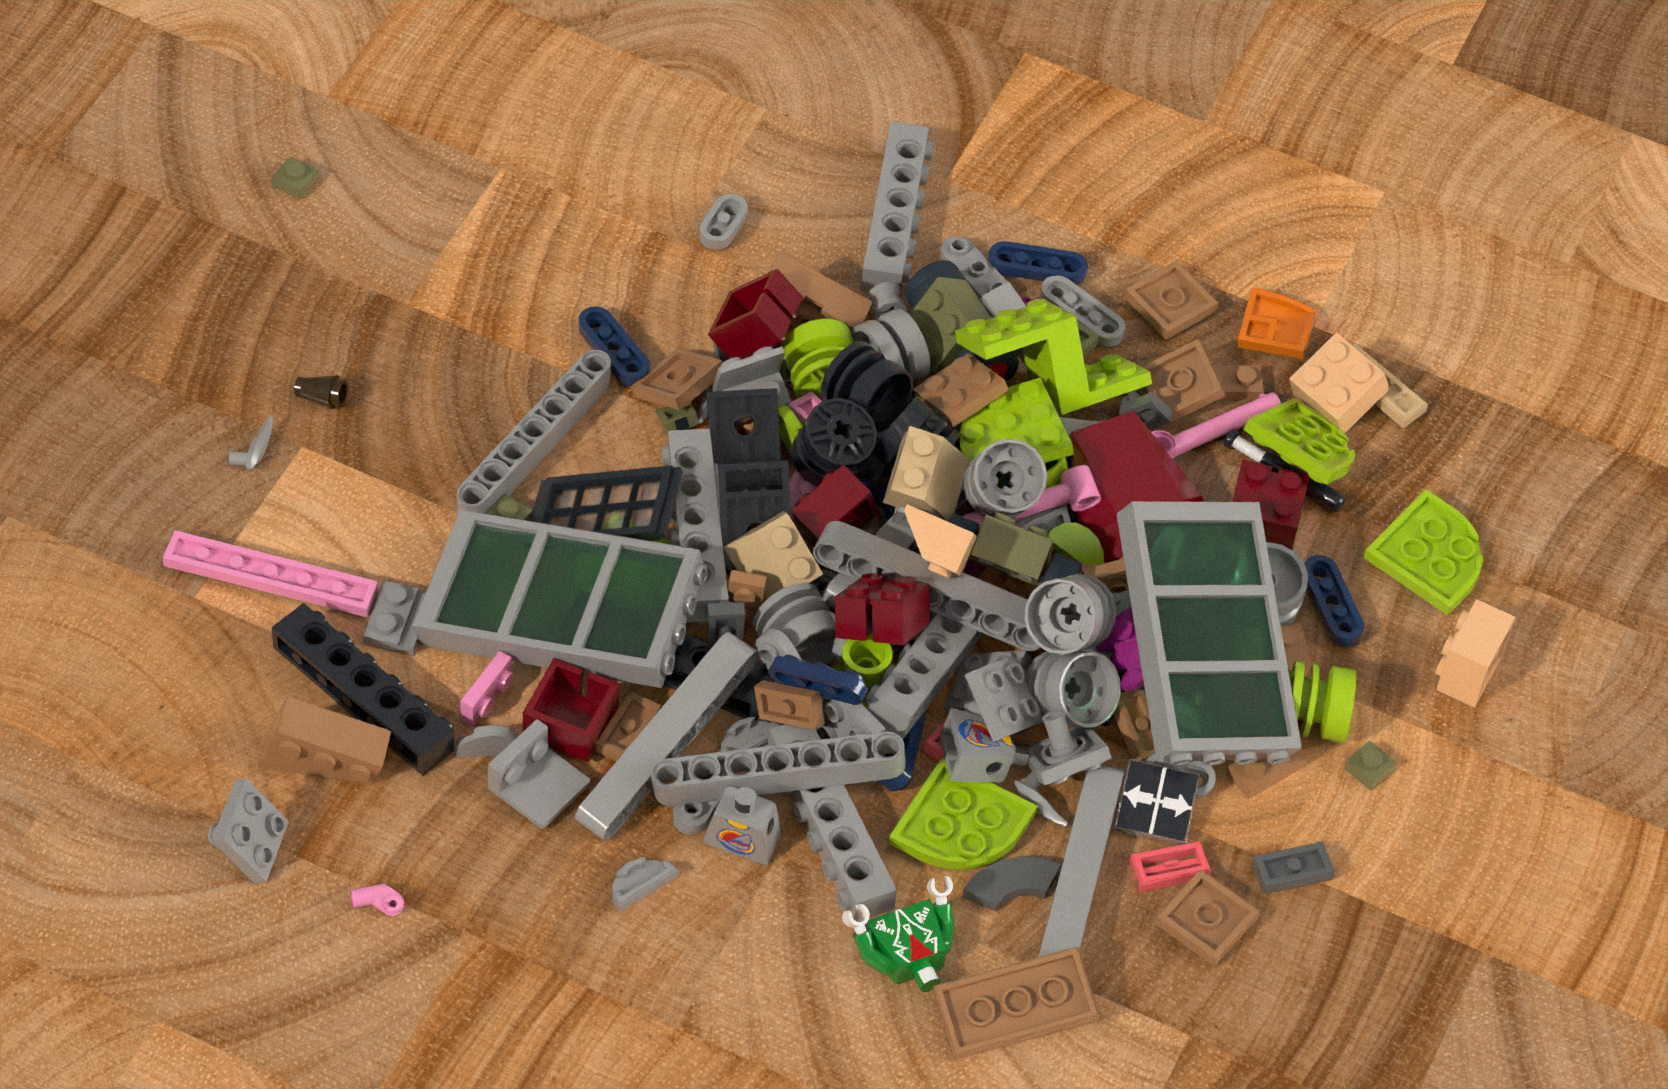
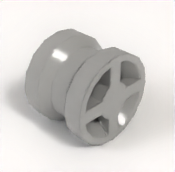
[868,282,907,321]

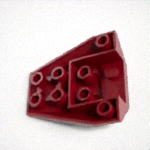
[1070,411,1205,564]

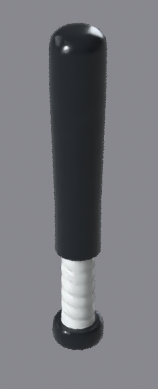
[1223,429,1345,513]

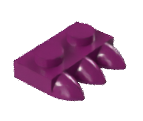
[1096,606,1144,691]

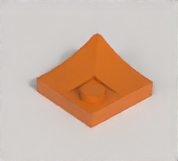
[1237,287,1317,359]

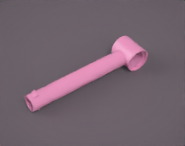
[1151,392,1281,459]
[962,465,1101,532]

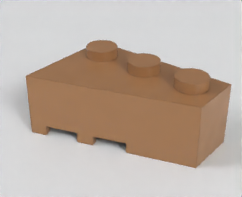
[769,251,873,332]
[258,696,391,785]

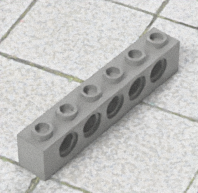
[861,122,934,291]
[661,428,729,622]
[865,612,984,739]
[764,724,897,922]

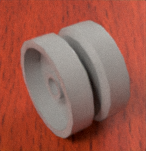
[851,309,930,383]
[1225,542,1308,629]

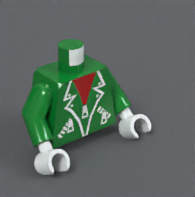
[842,876,955,992]

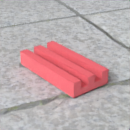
[1129,841,1211,892]

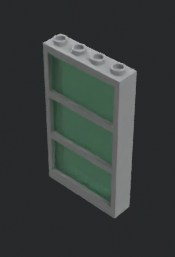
[1117,501,1302,766]
[413,510,707,688]

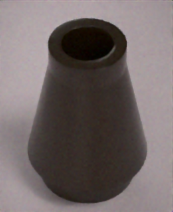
[294,375,348,409]

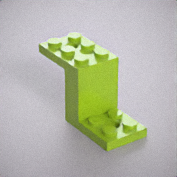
[955,299,1152,415]

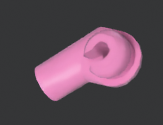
[350,884,404,916]

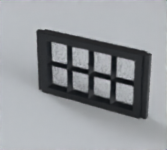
[523,465,683,551]

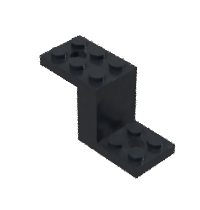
[707,388,791,570]

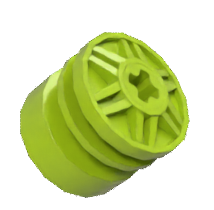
[783,318,854,401]
[1289,660,1356,743]

